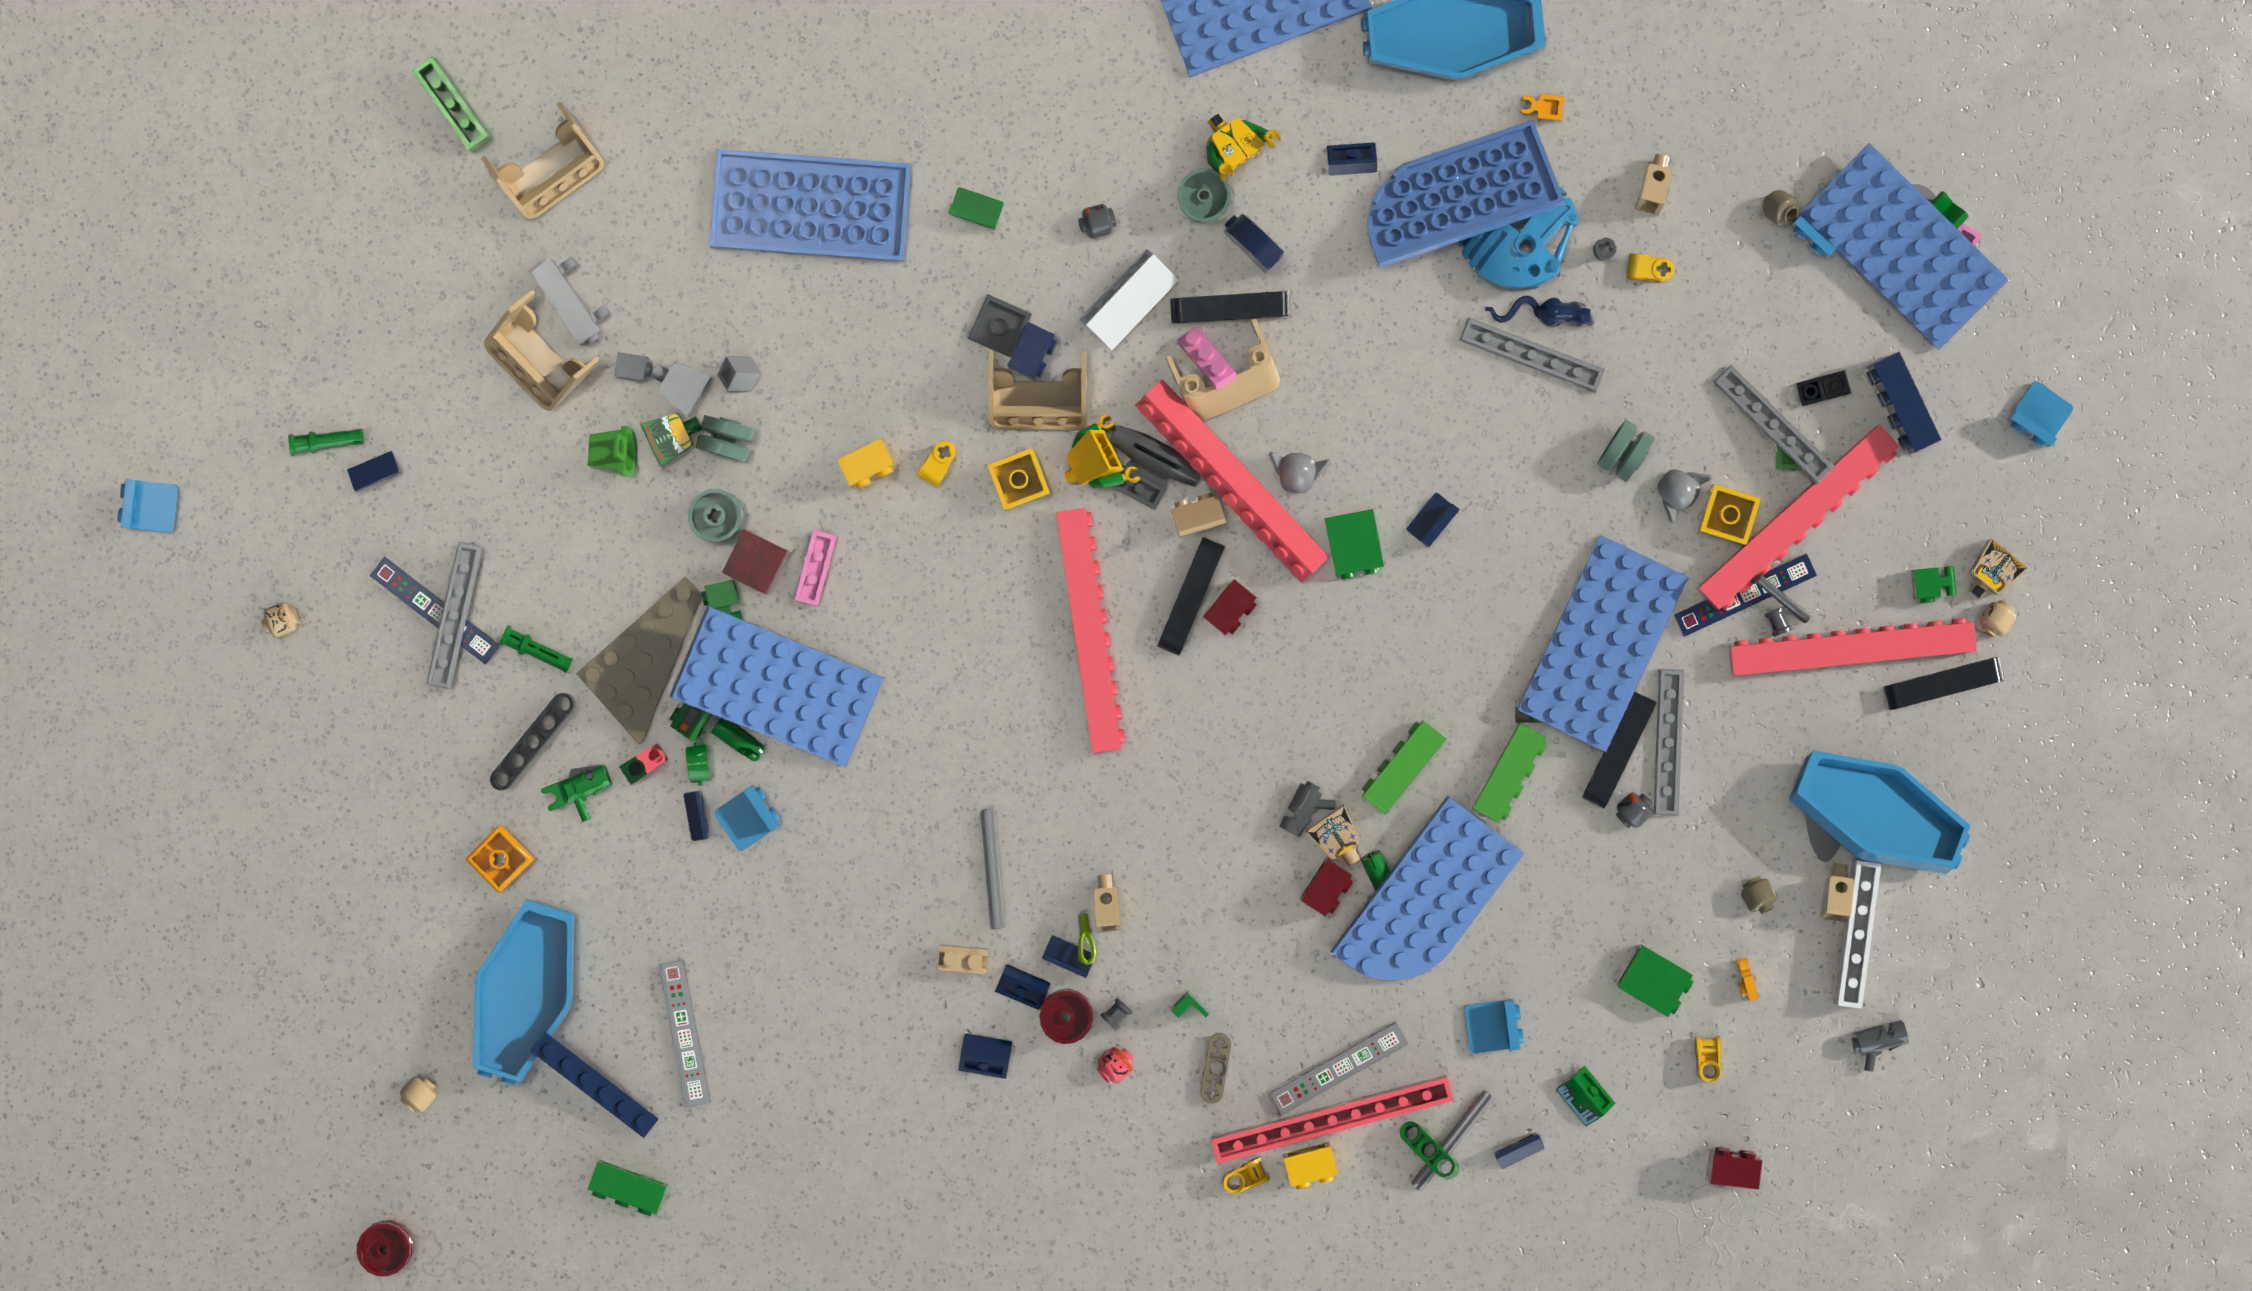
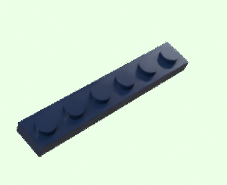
[530,1032,658,1138]

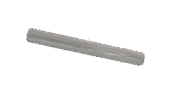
[980,809,1005,929]
[1411,1090,1494,1191]

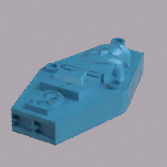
[1361,0,1545,80]
[1789,751,1970,874]
[473,899,575,1086]

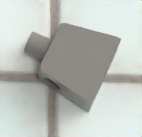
[650,362,713,417]

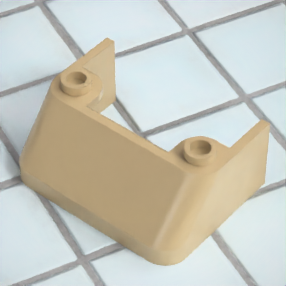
[481,101,604,219]
[484,290,600,411]
[1166,318,1280,422]
[988,351,1087,430]

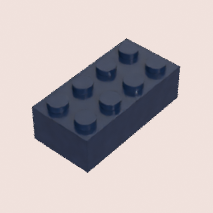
[1866,352,1942,454]

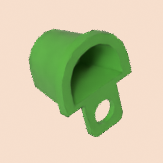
[587,426,637,477]

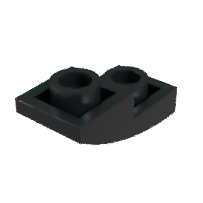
[1796,370,1852,406]

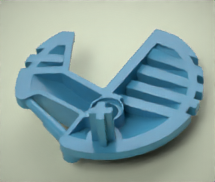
[1458,187,1579,289]

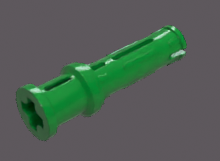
[288,428,364,456]
[499,625,573,673]

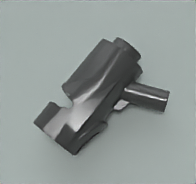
[1279,781,1336,837]
[1851,1020,1909,1072]

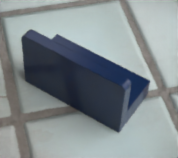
[1406,493,1460,548]
[1042,935,1093,978]
[958,1034,1012,1079]

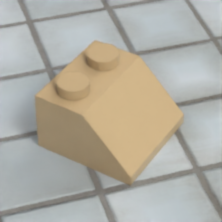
[1171,492,1226,538]

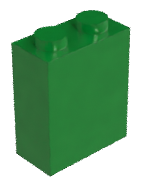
[1324,509,1384,579]
[1616,944,1694,1017]

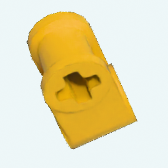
[1626,253,1674,282]
[916,441,956,488]
[1695,1036,1721,1083]
[1222,1157,1270,1194]

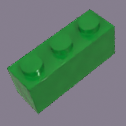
[588,1160,668,1216]

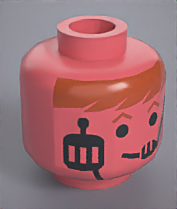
[1097,1047,1133,1083]

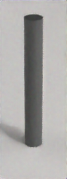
[1754,574,1811,623]

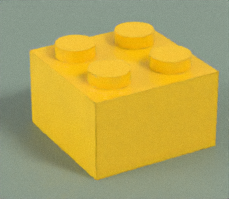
[837,438,896,489]
[987,448,1050,511]
[1697,484,1761,546]
[1282,1142,1338,1189]

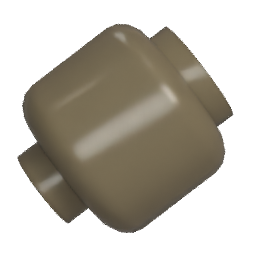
[1763,190,1799,226]
[1741,876,1777,914]

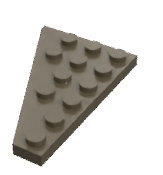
[576,577,702,745]

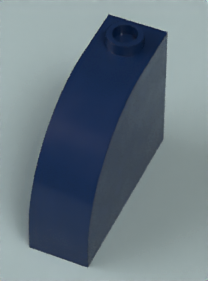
[1224,214,1284,274]

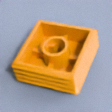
[466,825,534,893]

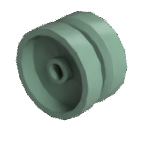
[1178,168,1231,222]
[695,415,755,462]
[1597,419,1655,482]
[688,489,743,543]

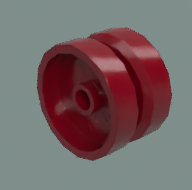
[1039,988,1093,1044]
[357,1220,414,1276]

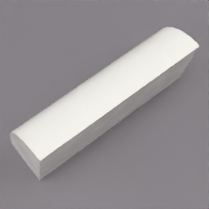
[1079,249,1179,350]

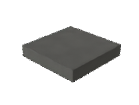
[968,294,1032,358]

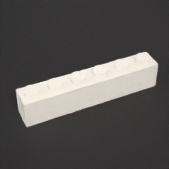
[1834,859,1881,1009]

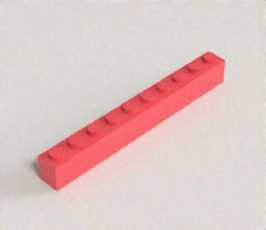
[1135,379,1329,583]
[1697,425,1899,610]
[1056,508,1125,753]
[1729,618,1977,676]
[1211,1075,1454,1164]

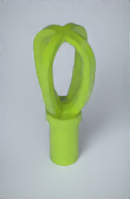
[1078,913,1096,965]

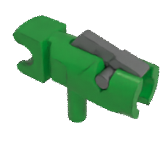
[541,765,612,822]

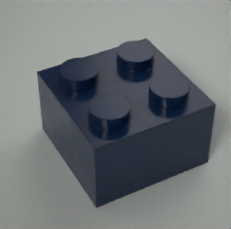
[1007,322,1057,381]

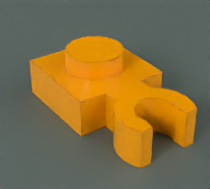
[1520,94,1564,121]
[1736,958,1759,1001]

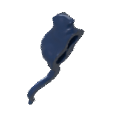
[1485,295,1595,327]

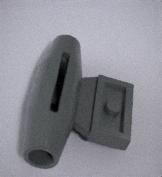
[1109,425,1201,510]

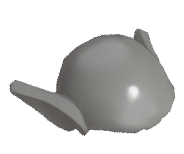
[1269,452,1330,493]
[1657,469,1712,523]

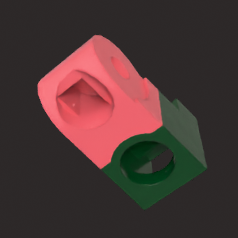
[619,744,668,785]

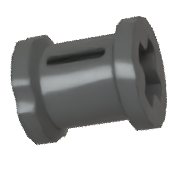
[1593,237,1617,261]
[1764,607,1793,637]
[1100,998,1132,1030]

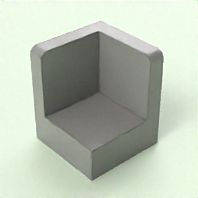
[717,356,761,391]

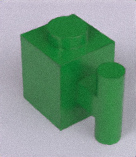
[1911,566,1957,603]
[701,579,743,620]

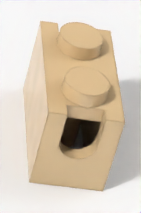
[938,944,989,975]

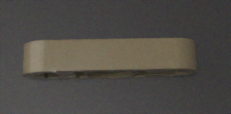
[1201,1033,1231,1104]

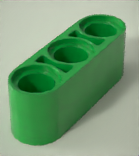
[1400,1121,1460,1180]

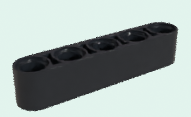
[1170,291,1290,323]
[1157,537,1225,656]
[1884,657,2005,710]
[1582,691,1657,809]
[490,693,576,790]

